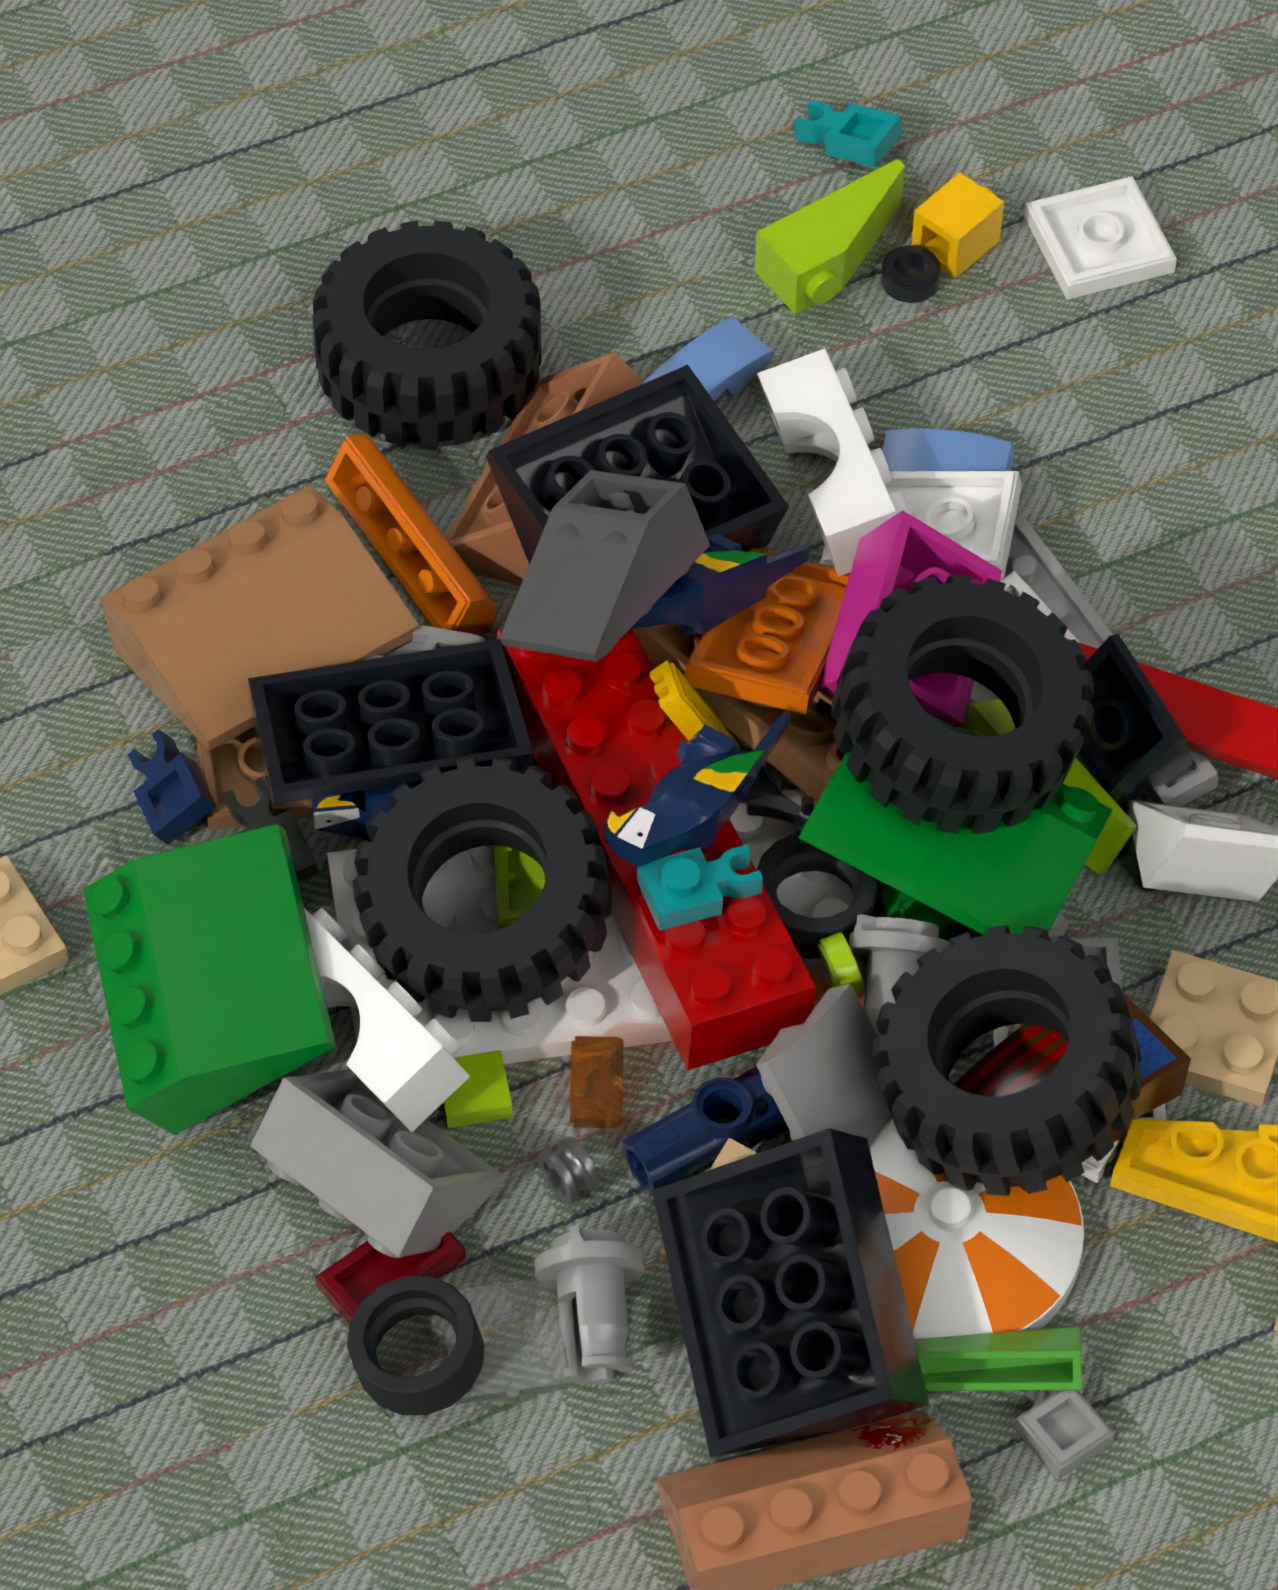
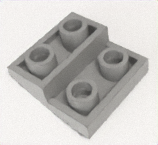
[756,984,891,1141]

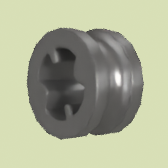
[538,1136,599,1205]

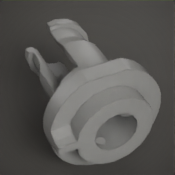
[848,914,952,1036]
[534,1225,645,1384]

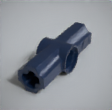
[622,1066,784,1194]

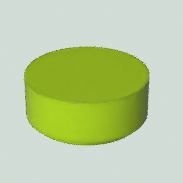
[817,932,866,996]

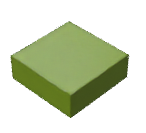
[442,1050,513,1129]

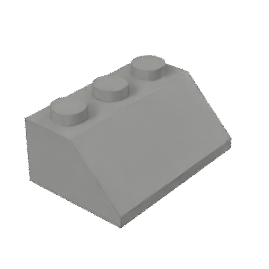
[250,1069,505,1258]

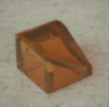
[570,1036,624,1129]

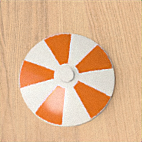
[868,1117,1084,1339]

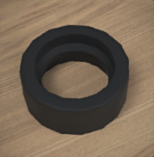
[756,831,878,959]
[347,1276,485,1415]

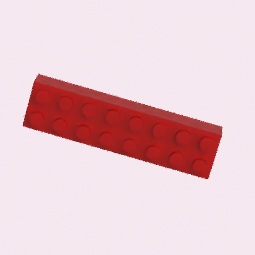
[497,628,816,1071]

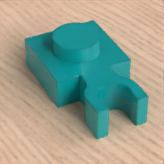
[793,100,903,168]
[636,844,763,931]

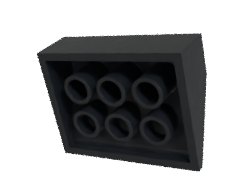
[486,365,789,565]
[248,639,534,804]
[652,1128,930,1458]

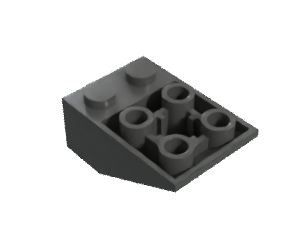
[500,470,710,662]

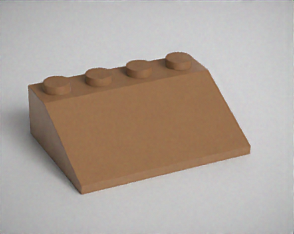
[100,485,420,751]

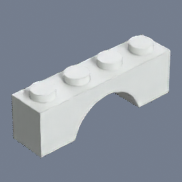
[757,348,908,577]
[304,907,470,1132]

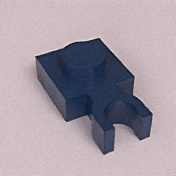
[128,729,216,845]

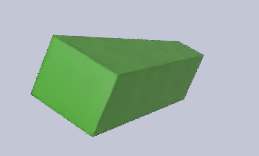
[914,1326,1082,1391]

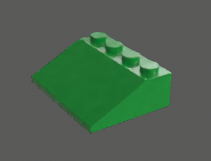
[799,714,1113,936]
[83,824,336,1135]

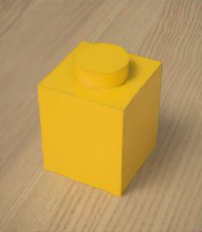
[911,172,1004,279]

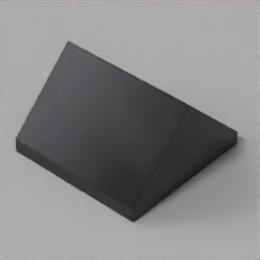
[1076,634,1192,808]

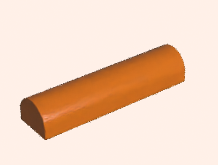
[324,434,498,636]

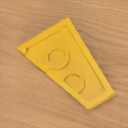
[1110,1119,1278,1242]

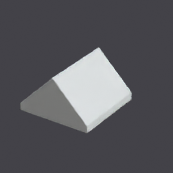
[1128,800,1278,902]

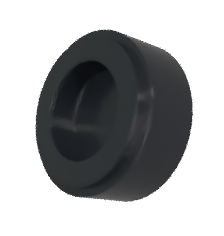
[881,245,940,303]

